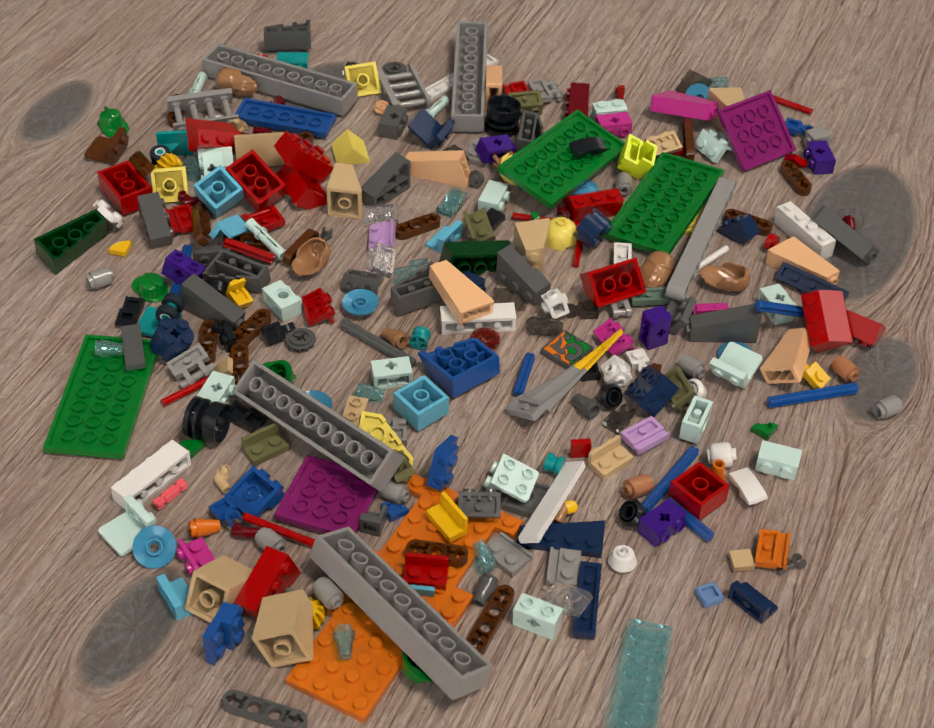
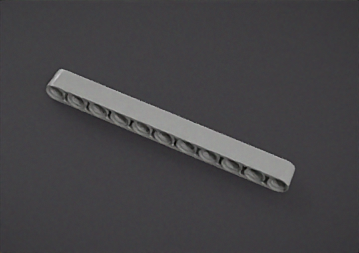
[665,177,736,302]

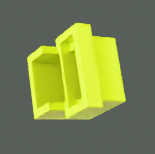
[617,134,658,180]

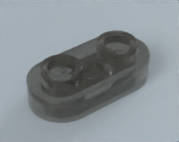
[526,316,563,337]

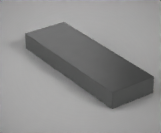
[121,324,146,371]

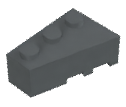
[264,20,311,52]
[514,110,544,154]
[361,152,410,211]
[137,192,174,249]
[496,243,551,307]
[202,249,271,293]
[391,261,443,315]

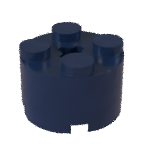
[573,208,613,249]
[150,318,194,362]

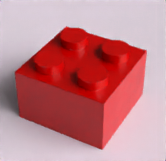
[668,461,730,521]

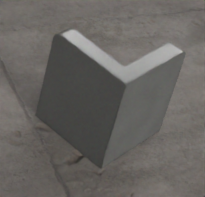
[359,505,388,537]

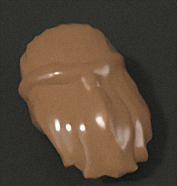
[215,68,258,97]
[291,237,331,276]
[640,251,674,288]
[700,261,751,292]

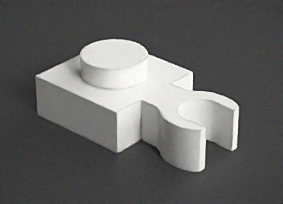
[625,348,650,376]

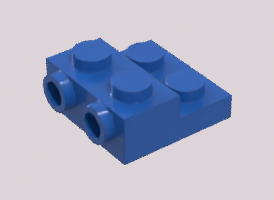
[427,435,459,491]
[224,466,285,517]
[202,602,245,666]

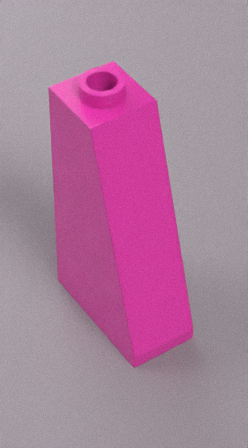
[650,90,718,120]

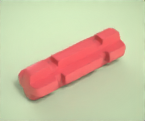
[152,478,188,510]

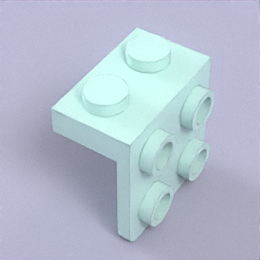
[694,129,732,164]
[709,342,763,389]
[483,453,539,503]
[99,494,157,556]

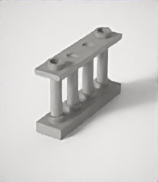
[377,63,433,109]
[166,88,239,131]

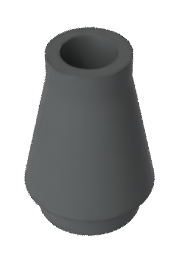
[572,393,601,418]
[472,573,499,607]

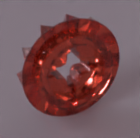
[470,328,500,349]

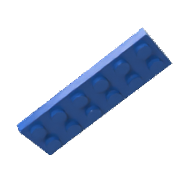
[234,98,337,138]

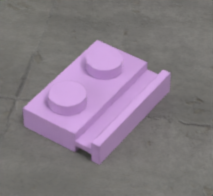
[368,219,396,253]
[620,416,670,455]

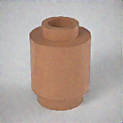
[831,355,860,383]
[622,474,654,499]

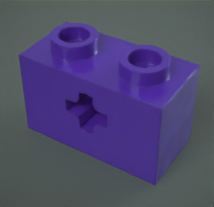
[475,134,517,164]
[803,140,836,175]
[161,249,206,285]
[639,305,672,350]
[637,498,687,547]

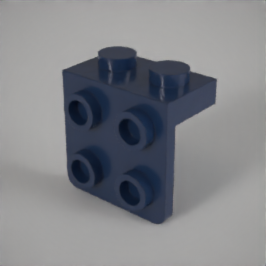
[408,108,455,150]
[625,365,679,418]

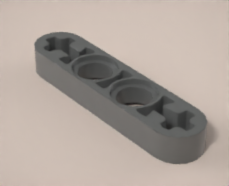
[222,690,308,728]

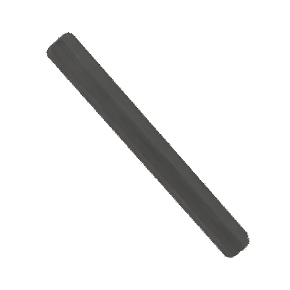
[340,319,416,368]

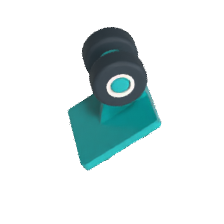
[150,130,193,169]
[138,293,185,337]

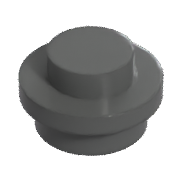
[469,170,484,187]

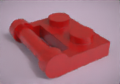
[240,204,286,234]

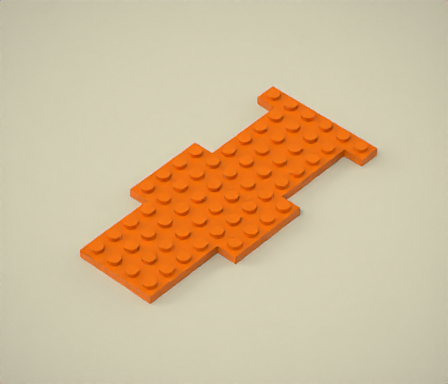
[285,474,523,724]

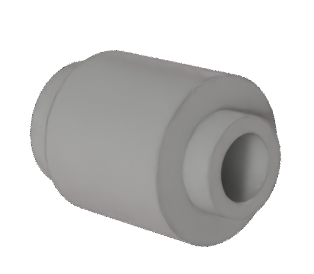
[616,172,633,196]
[85,267,114,290]
[677,354,706,379]
[872,395,903,419]
[378,478,410,505]
[255,527,286,552]
[312,577,344,609]

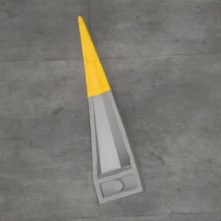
[505,329,623,421]

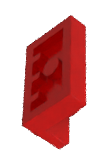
[302,287,335,326]
[403,553,449,591]

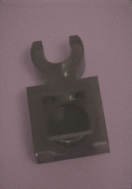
[566,301,599,320]
[602,404,635,435]

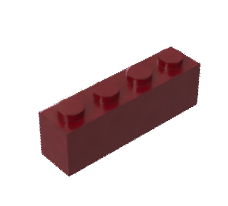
[565,82,590,118]

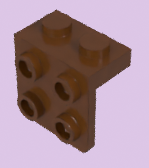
[84,127,129,164]

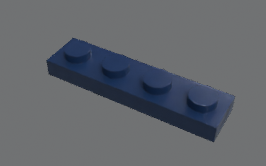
[775,262,849,301]
[572,561,602,640]

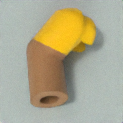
[553,500,578,523]

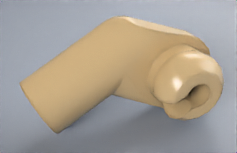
[214,465,232,494]

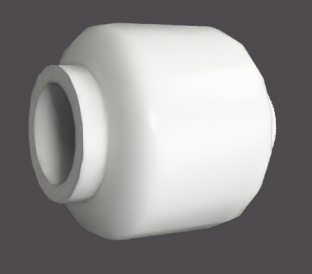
[707,442,737,468]

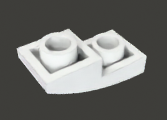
[729,467,768,505]

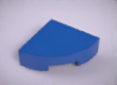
[380,502,409,522]

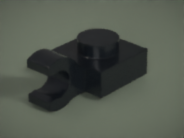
[212,320,237,353]
[260,321,296,345]

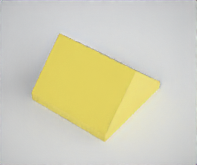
[344,62,381,97]
[331,129,370,165]
[151,167,188,203]

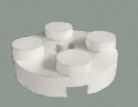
[93,199,125,229]

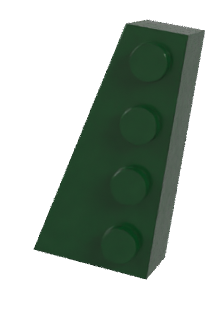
[34,209,108,275]
[439,240,511,276]

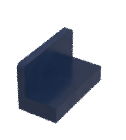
[728,580,778,624]

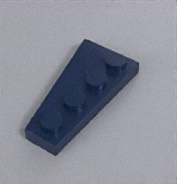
[517,520,606,558]

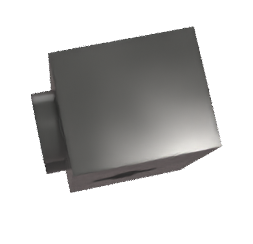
[378,105,408,140]

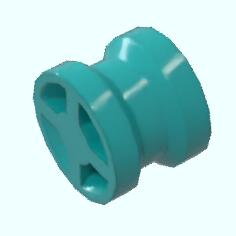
[409,326,431,350]
[543,452,566,476]

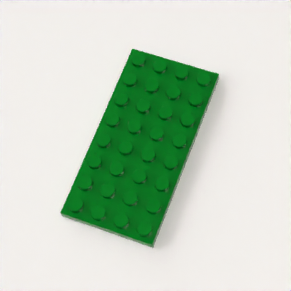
[497,110,625,209]
[603,152,724,254]
[43,334,158,459]

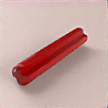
[223,237,275,264]

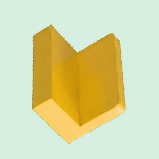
[426,491,468,543]

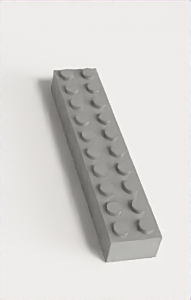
[451,21,488,132]
[202,43,358,116]
[232,359,405,492]
[309,527,494,700]

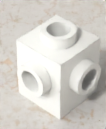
[541,288,570,320]
[601,355,633,388]

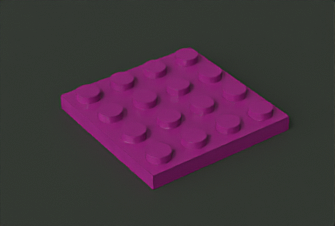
[716,90,796,172]
[274,455,378,534]

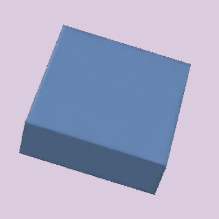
[694,581,725,609]

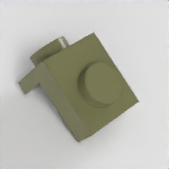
[393,450,416,483]

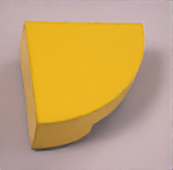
[108,241,133,257]

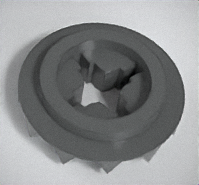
[382,61,407,75]
[285,328,316,352]

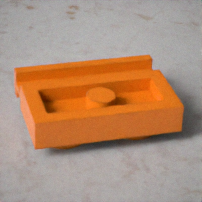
[755,529,791,570]

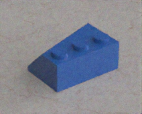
[418,337,500,398]

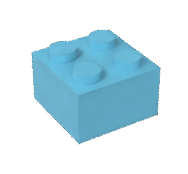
[193,165,244,218]
[393,375,449,431]

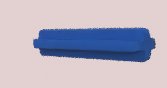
[513,352,535,396]
[669,497,715,542]

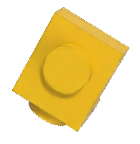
[225,278,254,309]
[802,361,831,389]

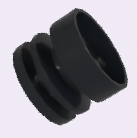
[485,95,521,137]
[182,396,232,445]

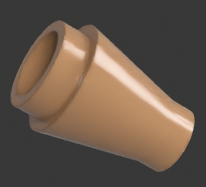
[381,327,409,349]

